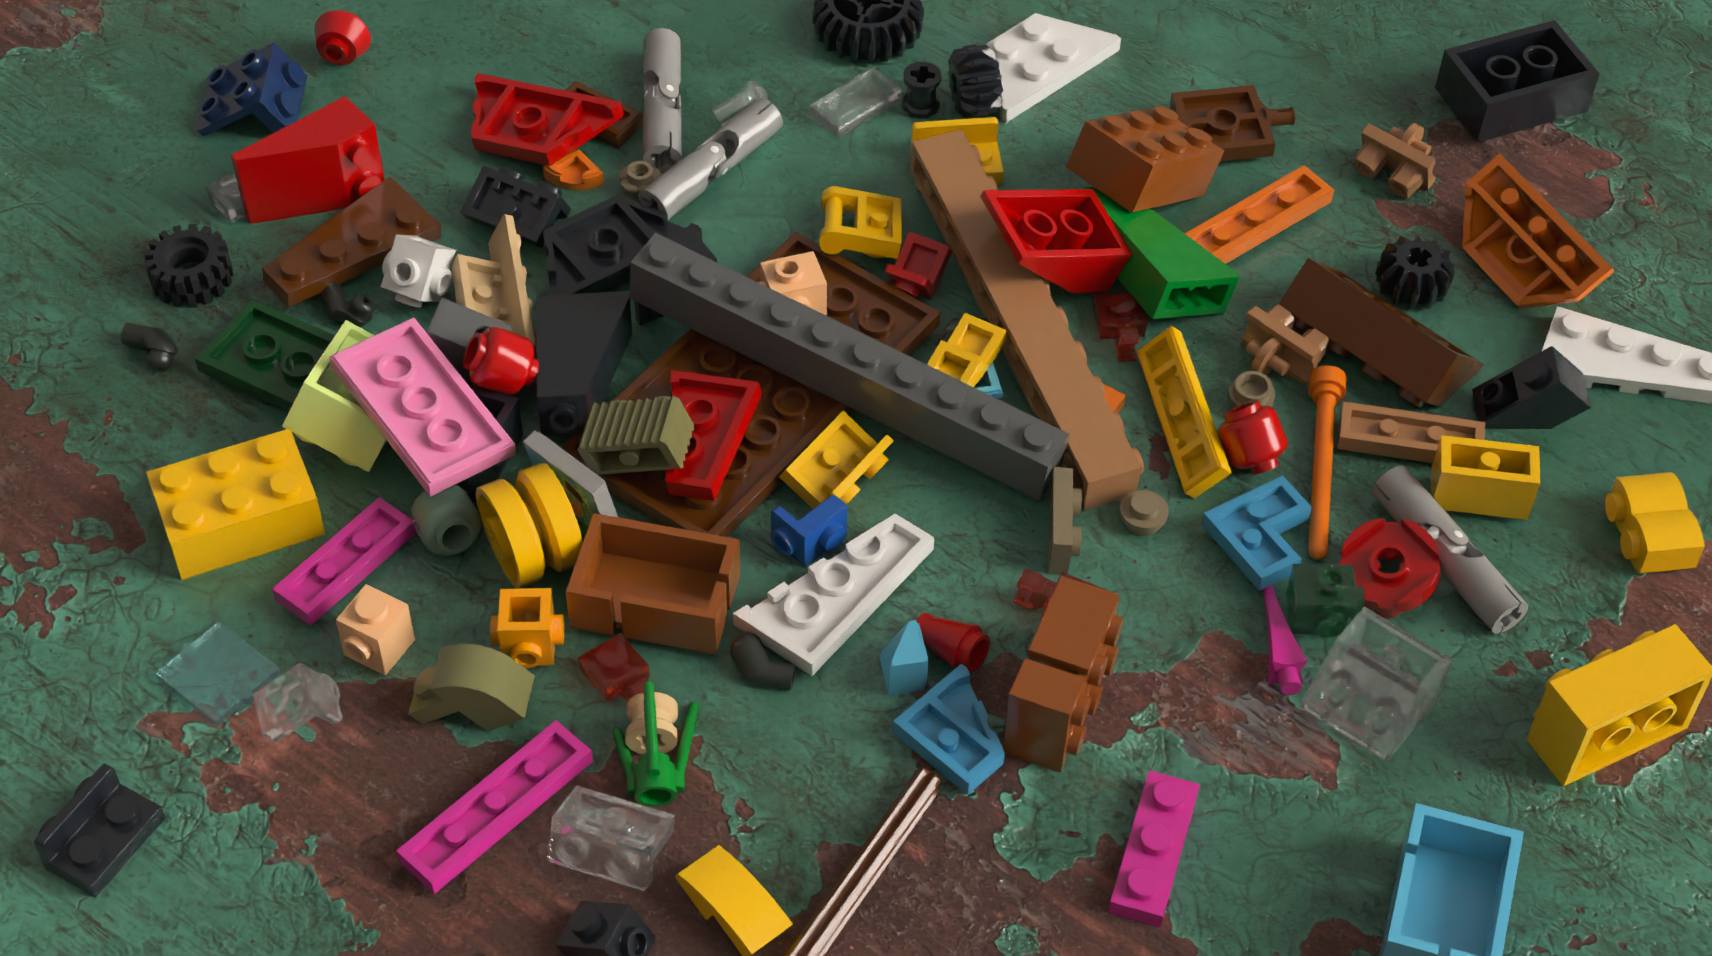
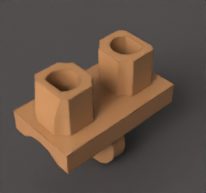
[1354,123,1435,199]
[1241,304,1329,387]

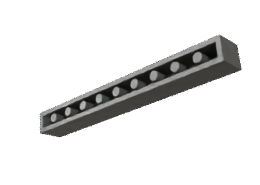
[630,233,1070,501]

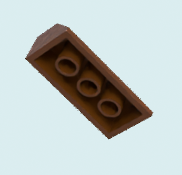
[1279,258,1483,408]

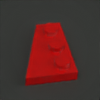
[665,370,762,501]

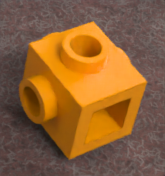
[490,588,565,668]

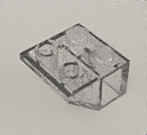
[1300,607,1453,761]

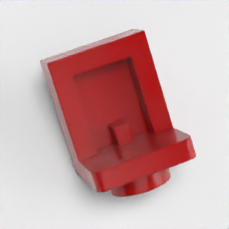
[884,232,952,300]

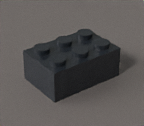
[1435,20,1600,142]

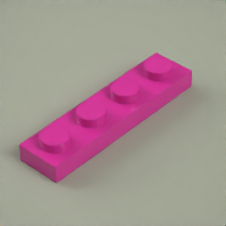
[396,720,593,894]

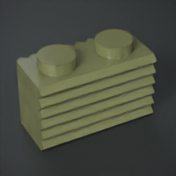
[577,396,694,475]

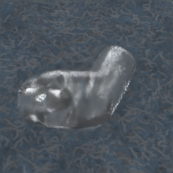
[712,81,768,126]

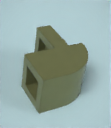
[408,644,535,732]

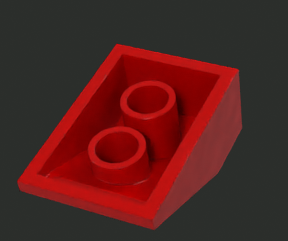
[231,96,385,224]
[980,189,1133,293]

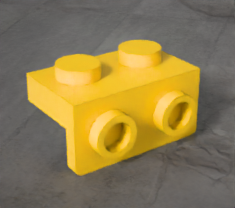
[779,411,894,509]

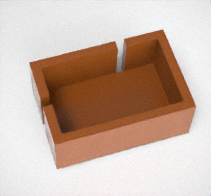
[1066,106,1224,213]
[566,513,740,655]
[1003,576,1124,772]

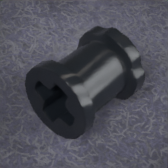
[902,62,942,119]

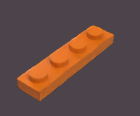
[1184,165,1334,264]

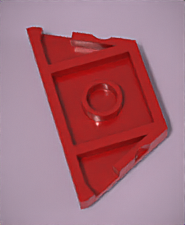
[471,73,624,166]

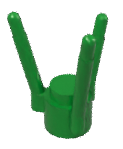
[612,681,699,807]

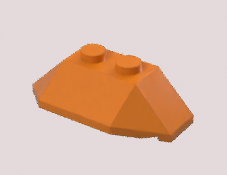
[1462,153,1615,309]

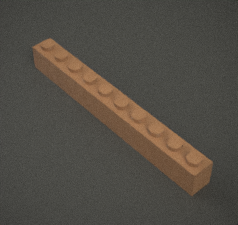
[910,129,1144,511]

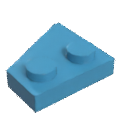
[892,663,1005,795]

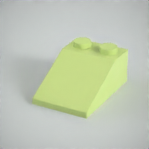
[282,320,387,472]

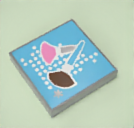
[523,430,618,527]

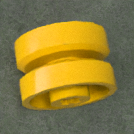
[476,462,583,589]

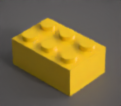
[146,428,326,580]
[1526,624,1712,787]

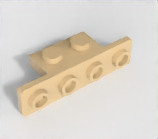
[451,214,537,356]

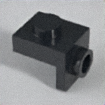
[556,901,655,956]

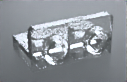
[547,785,675,891]

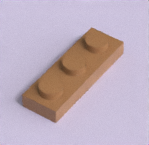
[1337,401,1485,463]

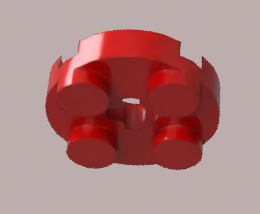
[1340,518,1441,618]

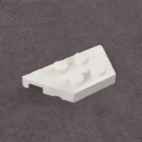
[985,13,1121,123]

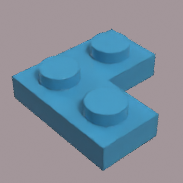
[1202,475,1312,591]

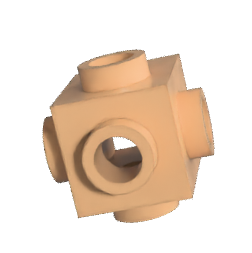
[758,251,827,315]

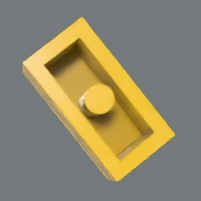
[1430,435,1540,520]

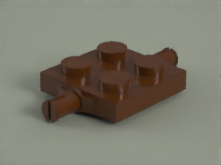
[1170,85,1296,161]

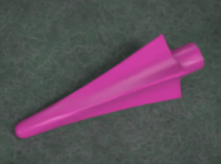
[1262,585,1308,695]

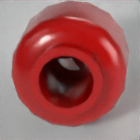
[463,327,539,396]
[1218,400,1288,475]

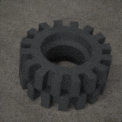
[144,224,233,308]

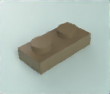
[1048,467,1082,575]

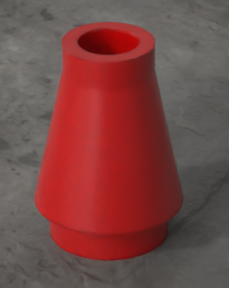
[916,612,990,672]

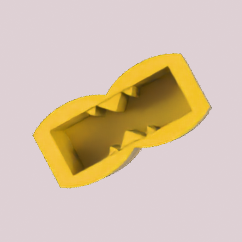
[1605,472,1705,573]

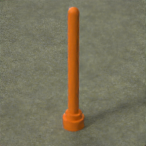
[1308,366,1347,560]

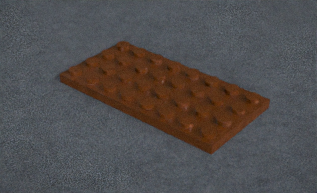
[561,232,941,537]

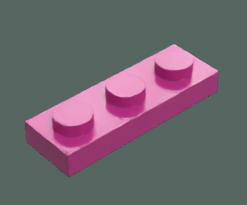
[272,497,417,626]
[1108,770,1200,928]

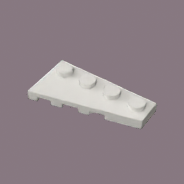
[1542,306,1712,404]
[733,514,934,676]

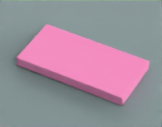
[329,318,516,497]

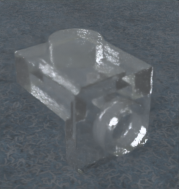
[253,663,343,742]

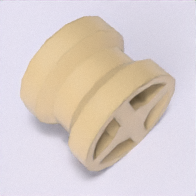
[625,692,678,754]

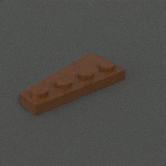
[262,177,441,307]

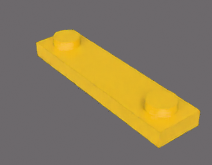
[1136,326,1231,499]

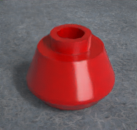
[314,10,371,65]

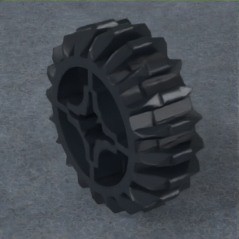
[812,0,924,64]

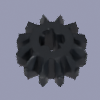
[947,44,1004,118]
[1375,235,1455,311]

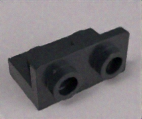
[460,166,571,248]
[34,763,166,898]

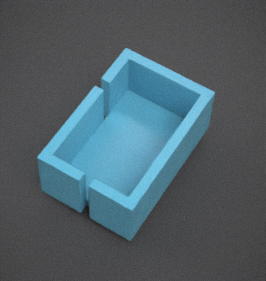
[1379,803,1524,956]

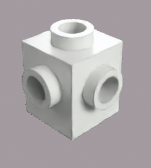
[381,234,456,307]

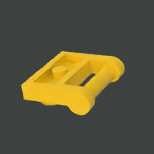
[819,186,902,259]

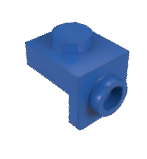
[770,494,847,568]

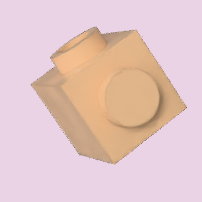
[336,584,415,676]

